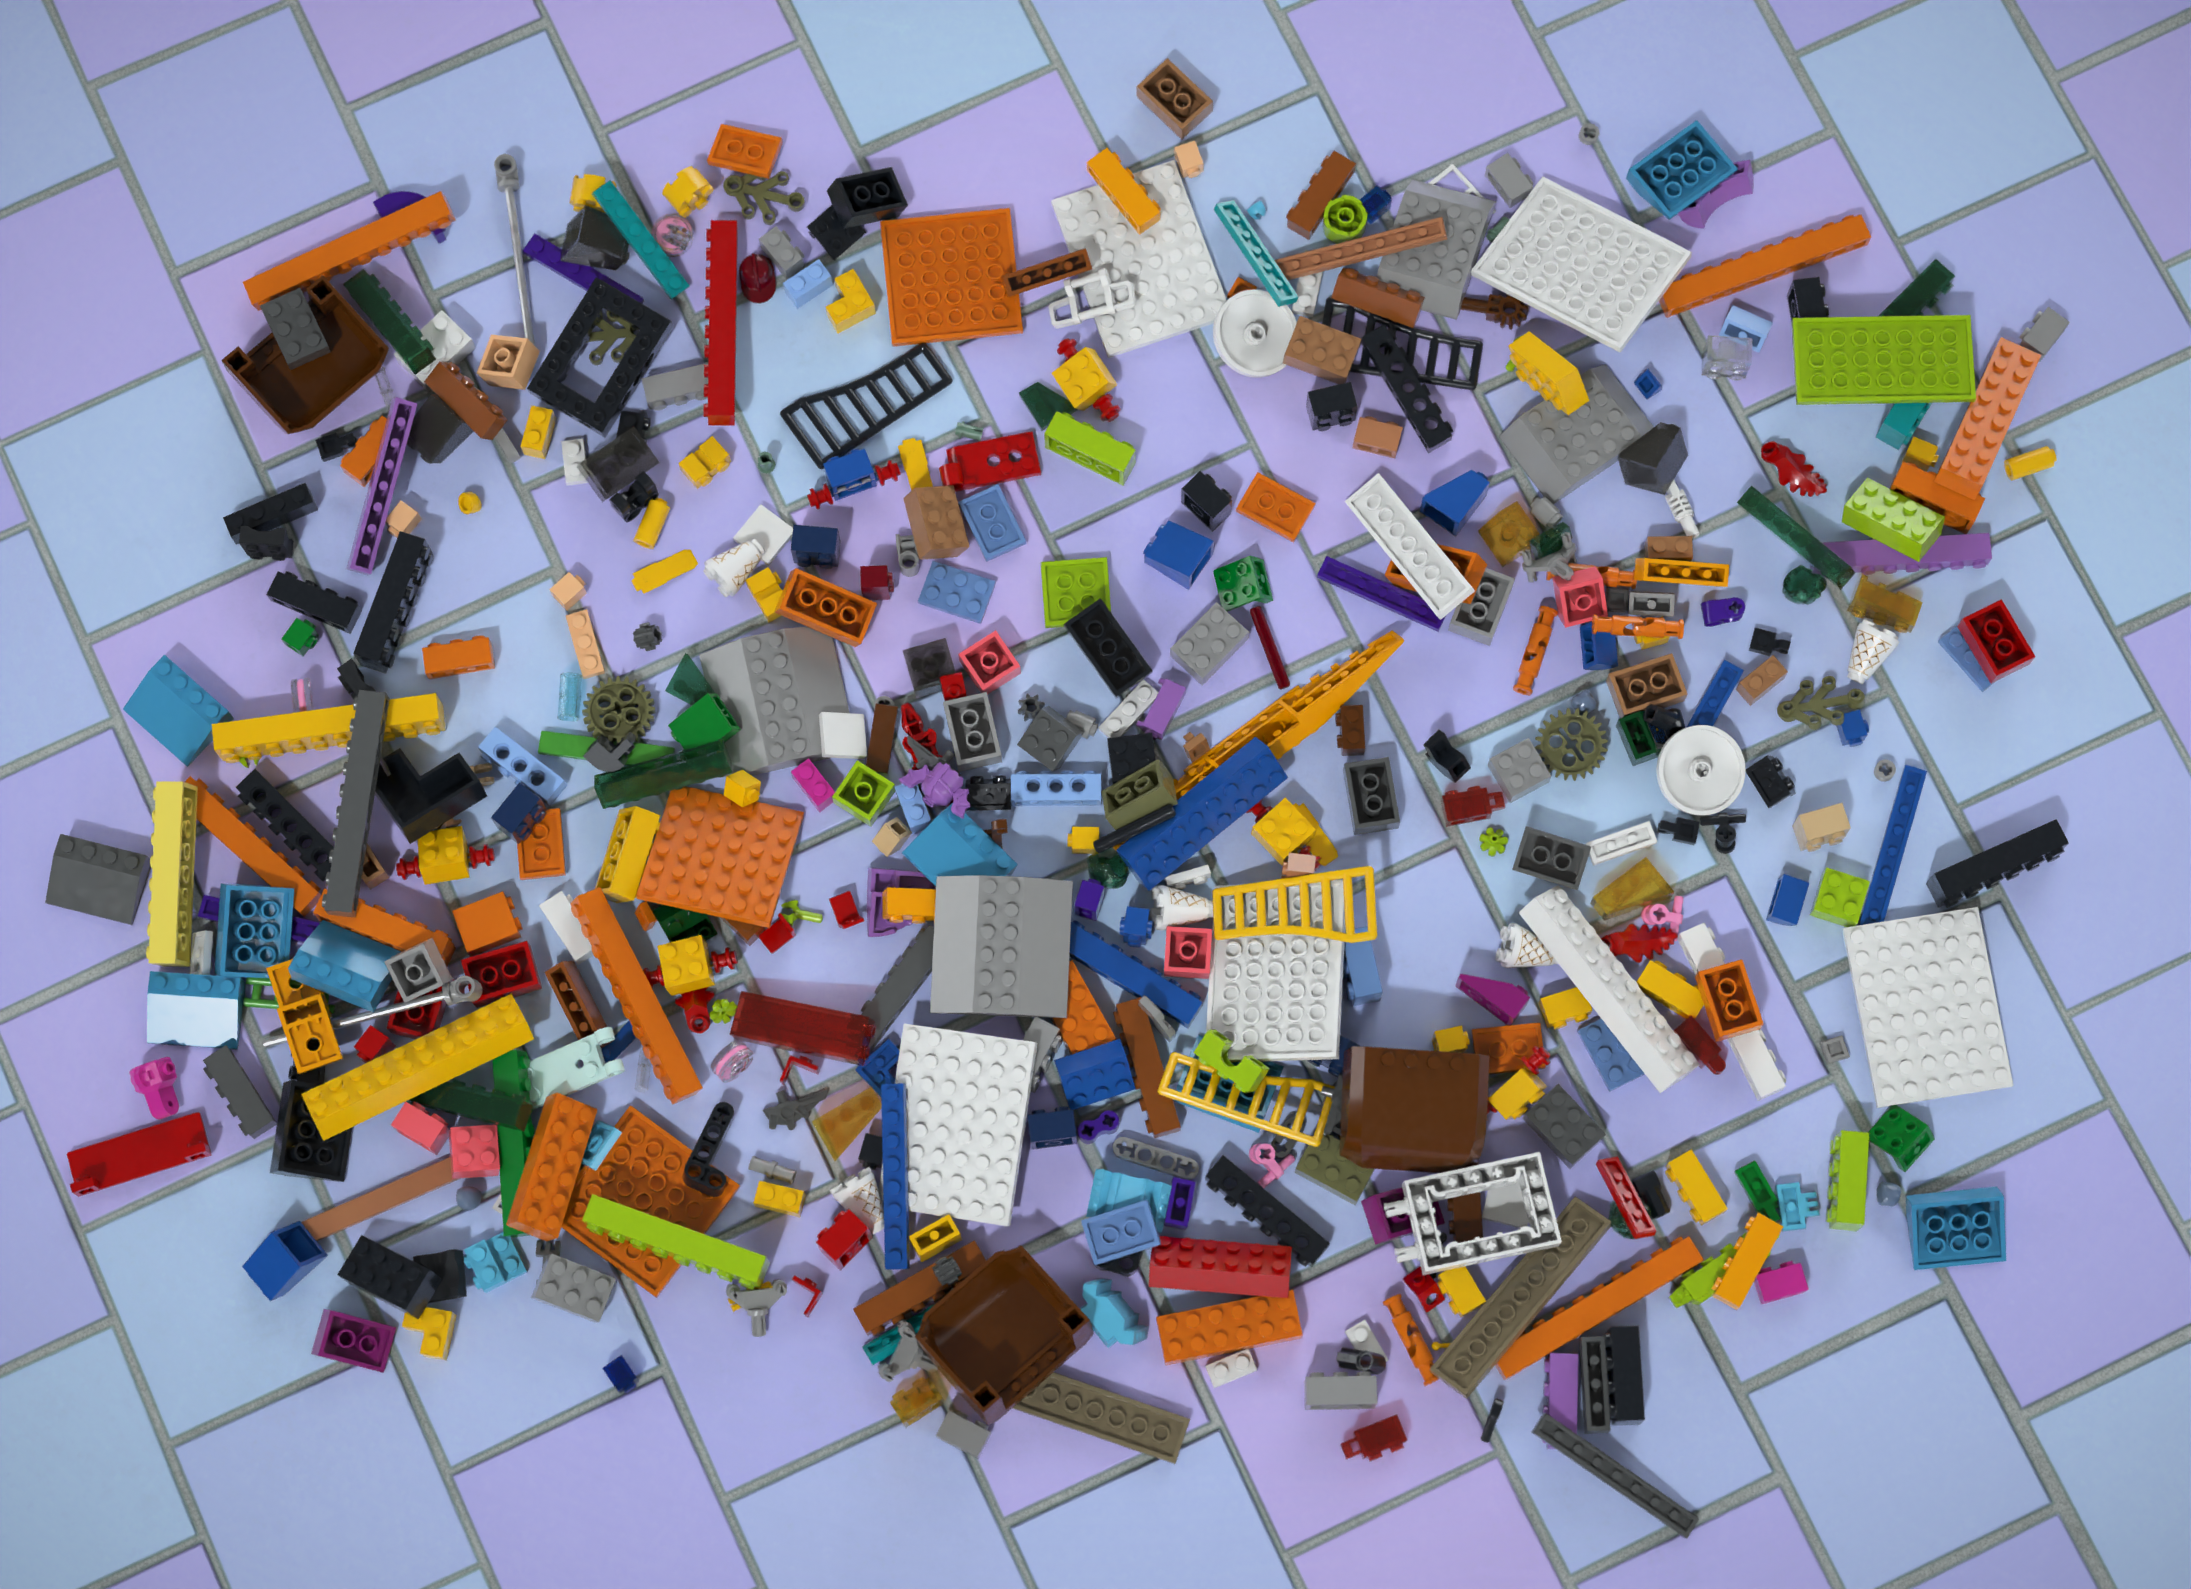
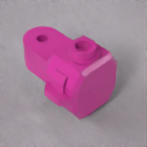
[129,1057,179,1120]

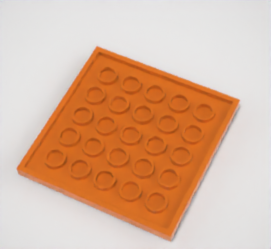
[880,208,1023,347]
[637,783,804,928]
[561,1105,741,1298]

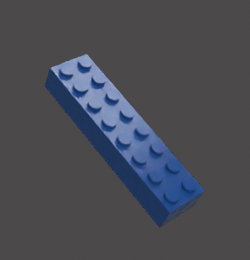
[1116,737,1288,891]

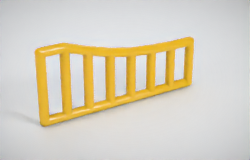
[1212,866,1377,943]
[1158,1052,1335,1147]

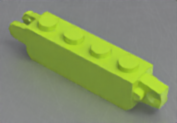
[1669,1233,1780,1309]

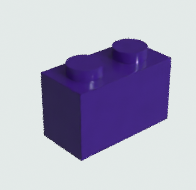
[1074,879,1105,921]
[1163,1177,1196,1230]

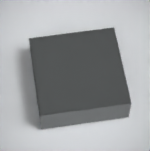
[1605,588,1629,613]

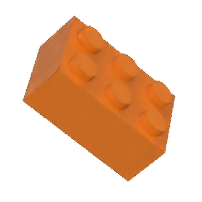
[1695,959,1764,1042]

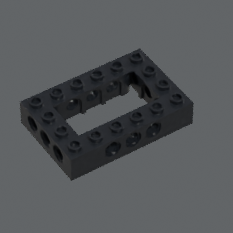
[527,277,674,438]

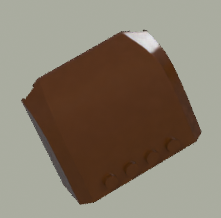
[221,275,389,434]
[1339,1046,1489,1173]
[915,1245,1094,1425]

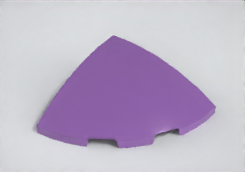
[867,868,936,937]

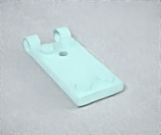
[527,1027,625,1110]

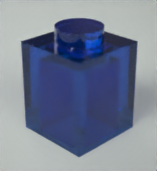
[1359,185,1392,224]
[602,1355,639,1394]

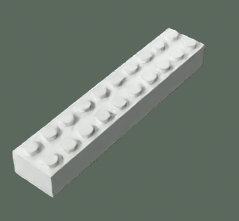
[1519,885,1700,1093]

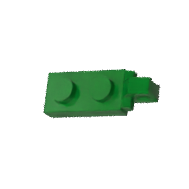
[1734,1160,1780,1222]

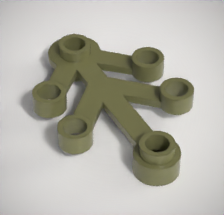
[723,171,805,225]
[585,311,640,366]
[1777,676,1865,730]

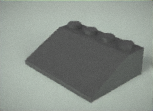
[45,834,151,925]

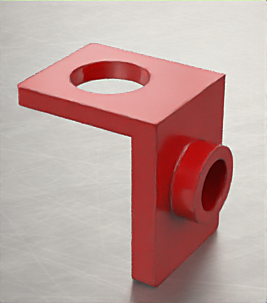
[940,672,967,701]
[829,891,864,929]
[758,913,796,954]
[779,1055,820,1085]
[1403,1266,1445,1313]
[792,1275,822,1317]

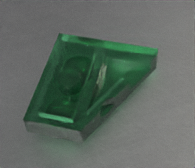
[1019,382,1078,431]
[1529,522,1573,561]
[665,653,715,705]

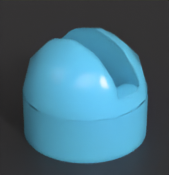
[1247,201,1266,220]

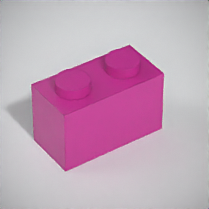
[791,758,835,812]
[1754,1261,1809,1305]

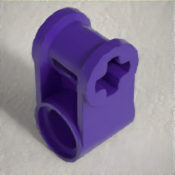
[1700,597,1745,627]

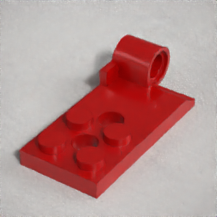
[939,431,1041,492]

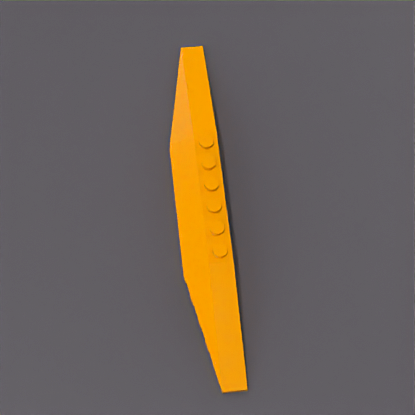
[1112,631,1404,850]

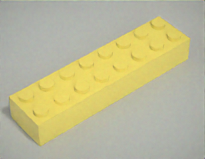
[146,781,198,967]

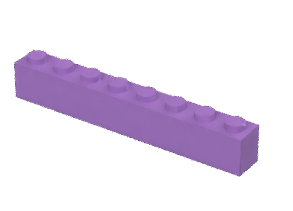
[346,397,418,575]
[1808,533,1992,578]

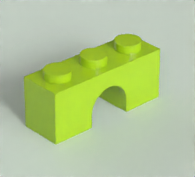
[1193,1029,1270,1093]

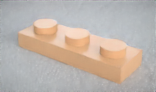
[565,609,605,679]

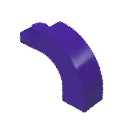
[373,191,446,244]

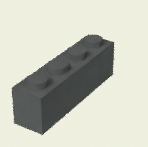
[203,1045,277,1139]
[1579,1336,1611,1434]

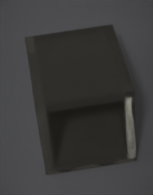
[560,205,630,270]
[407,394,474,464]
[1617,422,1688,495]

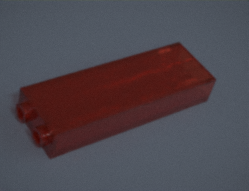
[729,991,876,1066]

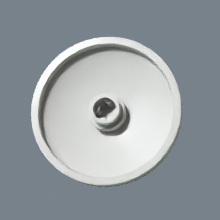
[1213,290,1297,378]
[1656,725,1746,815]

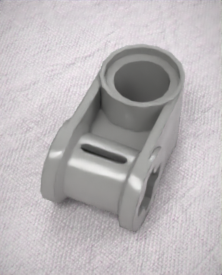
[896,534,920,577]

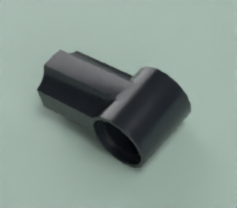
[1643,704,1685,738]
[1632,1170,1671,1220]
[1336,1347,1386,1374]

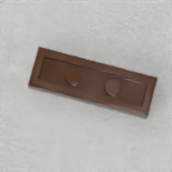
[866,703,898,774]

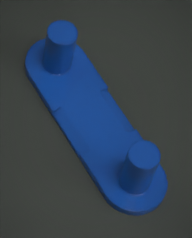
[601,1020,636,1064]

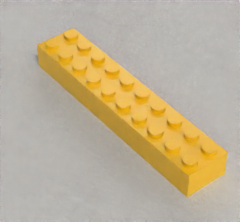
[212,693,446,763]
[301,994,534,1141]

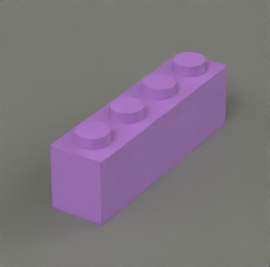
[1542,1353,1578,1450]

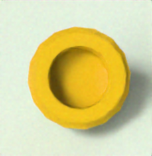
[458,491,482,514]

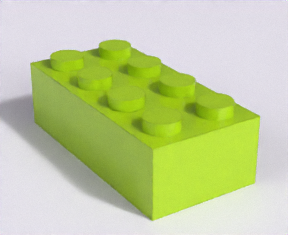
[1044,411,1136,486]
[1841,477,1945,562]
[1826,1130,1869,1231]

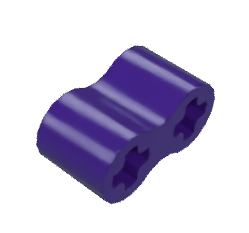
[1078,1110,1119,1144]

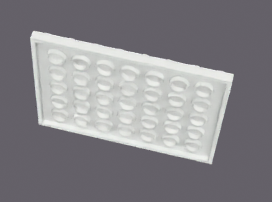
[1051,160,1227,358]
[1471,177,1692,353]
[1206,880,1345,1062]
[1842,907,2013,1108]
[879,1024,1038,1226]

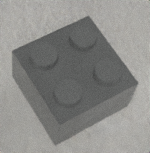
[1017,706,1084,771]

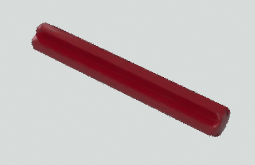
[1250,606,1290,690]

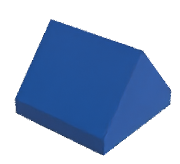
[1634,369,1662,400]

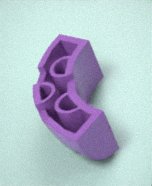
[1678,160,1753,228]

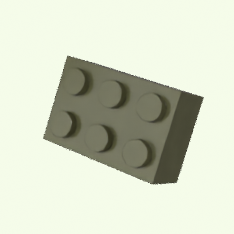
[1101,759,1178,830]
[1295,1134,1375,1206]

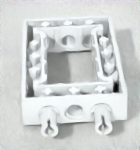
[1384,1152,1562,1275]

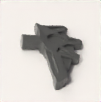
[907,735,961,777]
[1321,1074,1343,1135]
[763,1090,828,1130]

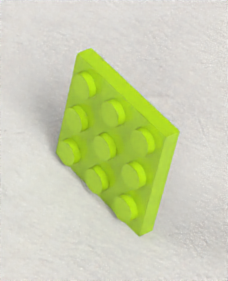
[1041,557,1111,628]

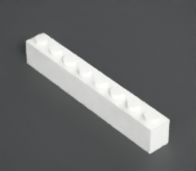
[1677,923,1786,1101]

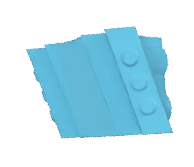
[1086,1169,1172,1233]
[1080,1278,1149,1348]

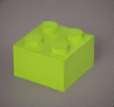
[832,760,895,827]
[1810,867,1870,927]

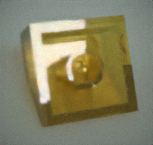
[1478,501,1542,567]
[890,1377,945,1428]

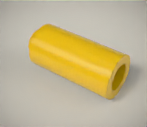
[2004,446,2057,481]
[633,498,670,549]

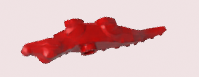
[901,702,953,807]

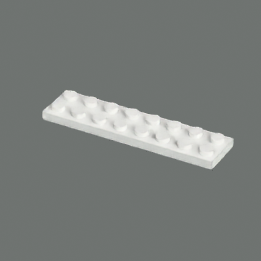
[1344,473,1475,620]

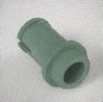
[1486,217,1509,243]
[955,421,984,441]
[758,452,775,474]

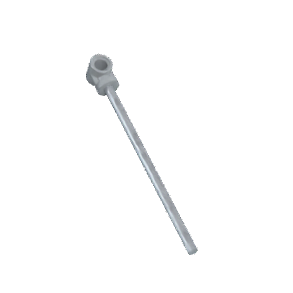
[494,154,537,363]
[263,976,482,1048]

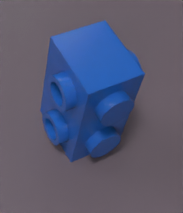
[1119,906,1153,948]

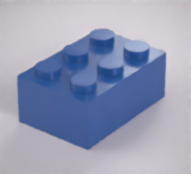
[1054,1039,1135,1110]

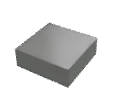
[1819,1035,1850,1065]

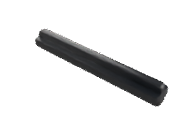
[1093,804,1176,853]

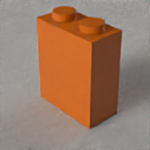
[452,891,523,957]

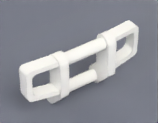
[1049,268,1136,329]

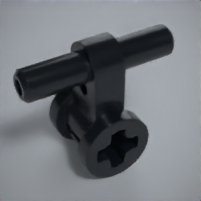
[1700,813,1746,854]

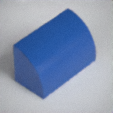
[1580,622,1618,670]
[1766,874,1809,926]

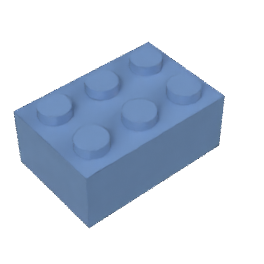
[1343,926,1383,1006]

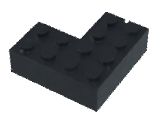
[375,748,487,844]

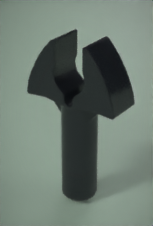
[1481,1398,1504,1443]

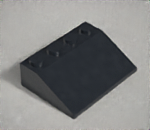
[270,1080,352,1182]

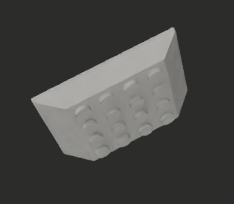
[1377,180,1496,320]
[1499,365,1658,504]

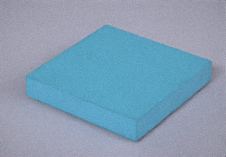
[581,1120,622,1171]

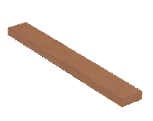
[1274,217,1447,280]
[301,1157,461,1241]

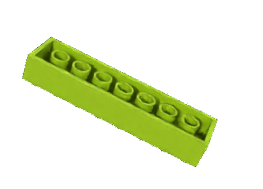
[582,1194,770,1290]

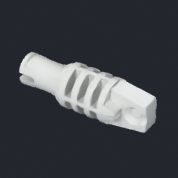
[1665,480,1700,539]

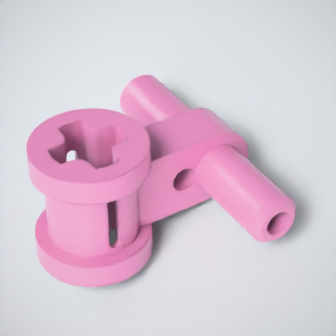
[1641,896,1683,942]
[1249,1143,1295,1188]

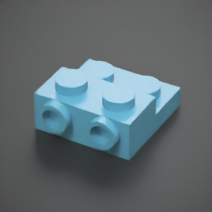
[463,1232,527,1293]

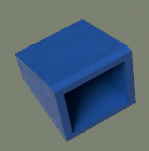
[1420,470,1490,537]
[1143,520,1214,590]
[242,1221,328,1301]

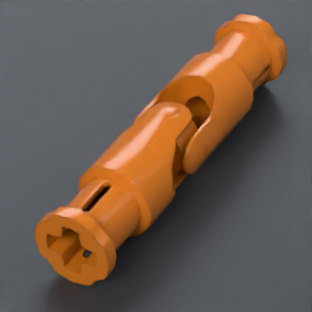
[1546,563,1637,590]
[1513,606,1558,696]
[1592,614,1684,639]
[1382,1294,1439,1386]

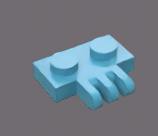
[1775,1182,1820,1232]

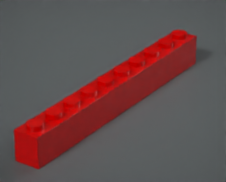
[703,220,738,426]

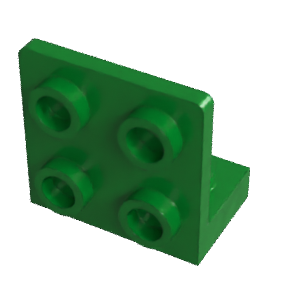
[1213,556,1273,612]
[1868,1105,1935,1172]

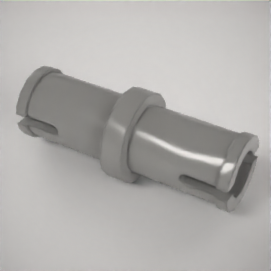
[748,1156,797,1184]

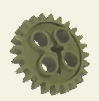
[582,676,656,744]
[1535,708,1608,781]

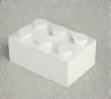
[394,310,476,392]

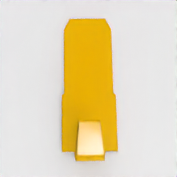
[898,438,933,491]
[631,550,698,594]
[1293,803,1338,866]

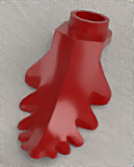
[1761,441,1827,497]
[1601,924,1678,963]
[675,987,714,1033]

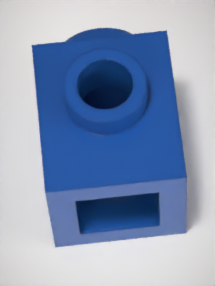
[1836,710,1869,747]

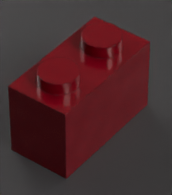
[860,565,894,600]

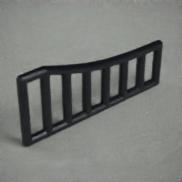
[1322,297,1483,390]
[780,343,953,469]

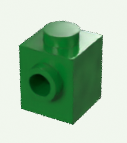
[281,618,319,657]

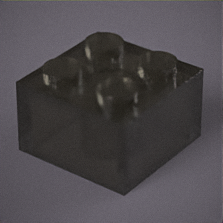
[902,638,956,699]

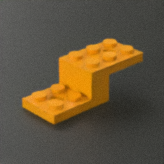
[266,959,343,1074]

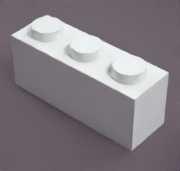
[539,891,593,965]

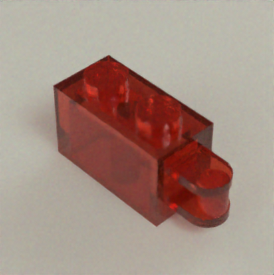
[1441,786,1506,827]
[1674,1015,1726,1075]
[1340,1414,1408,1462]

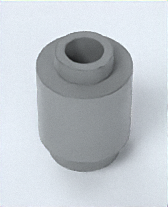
[1530,497,1563,529]
[1066,710,1098,739]

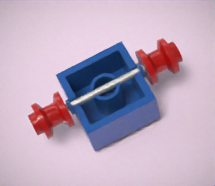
[807,449,901,510]

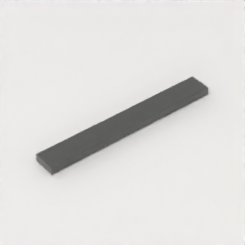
[1531,1413,1699,1538]

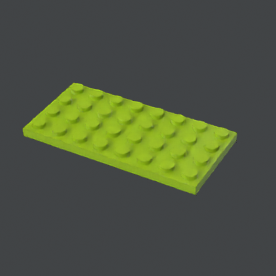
[1791,315,1976,405]

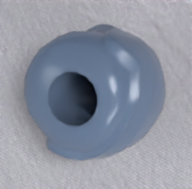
[1571,690,1596,715]
[1877,1182,1901,1207]
[456,1186,482,1211]

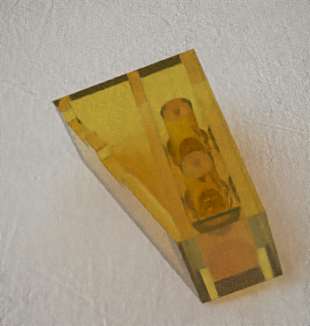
[1847,574,1923,633]
[1590,857,1674,921]
[811,1087,882,1162]

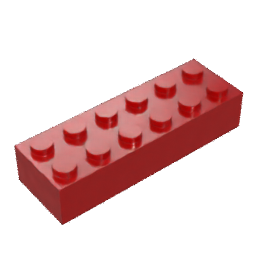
[1149,1236,1292,1298]

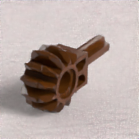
[1460,294,1528,330]

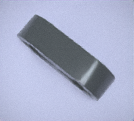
[1271,1118,1304,1159]

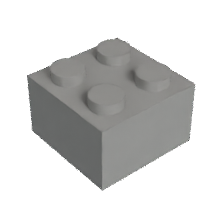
[1488,738,1551,803]
[385,938,453,1003]

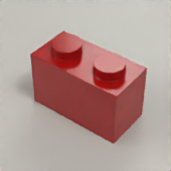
[354,1025,396,1063]

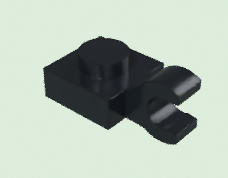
[316,433,357,462]
[1749,628,1791,656]
[1657,817,1700,845]

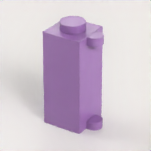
[1136,678,1186,740]

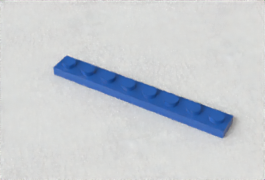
[1858,765,1927,926]
[881,1083,910,1270]

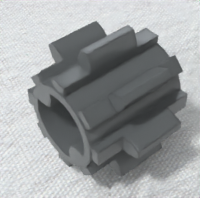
[633,622,662,651]
[1018,694,1045,722]
[932,1256,962,1286]

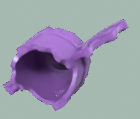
[899,762,971,819]

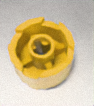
[662,166,714,218]
[569,174,617,217]

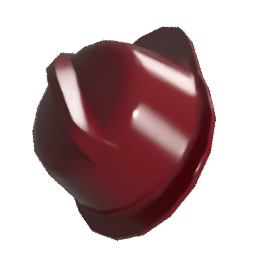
[739,253,776,303]

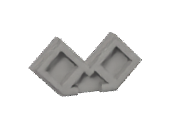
[1138,995,1176,1042]

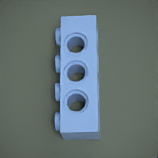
[478,727,567,806]
[1011,771,1101,806]

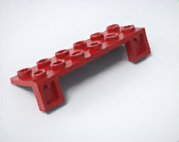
[67,1112,212,1197]

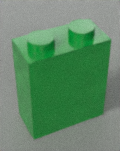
[668,693,741,762]

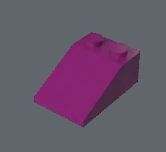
[1455,974,1530,1026]
[1361,1187,1445,1245]
[311,1309,396,1373]

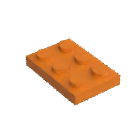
[707,124,783,179]
[1236,472,1316,543]
[517,808,566,880]
[1471,1022,1546,1074]

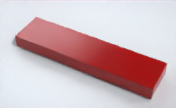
[1596,1156,1657,1239]

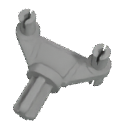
[1521,532,1577,582]
[726,1279,787,1337]
[878,1320,938,1382]

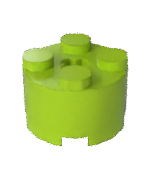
[1323,195,1367,244]

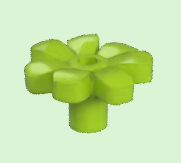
[1479,828,1508,857]
[709,999,737,1024]

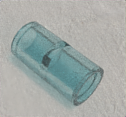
[557,672,583,721]

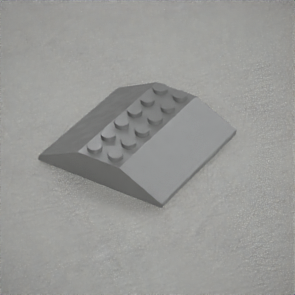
[699,627,850,776]
[930,875,1073,1018]

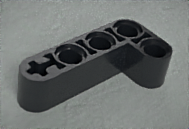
[683,1102,734,1197]

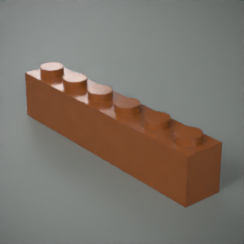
[1113,997,1181,1138]
[853,1240,986,1336]

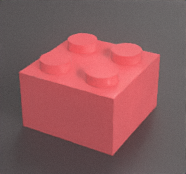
[1552,566,1608,628]
[958,630,1021,695]
[1164,926,1212,979]
[391,1102,450,1155]
[449,1124,500,1179]

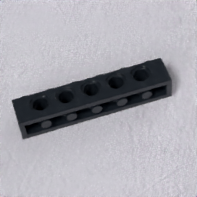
[1361,324,1453,454]
[236,769,334,882]
[1205,1155,1330,1268]

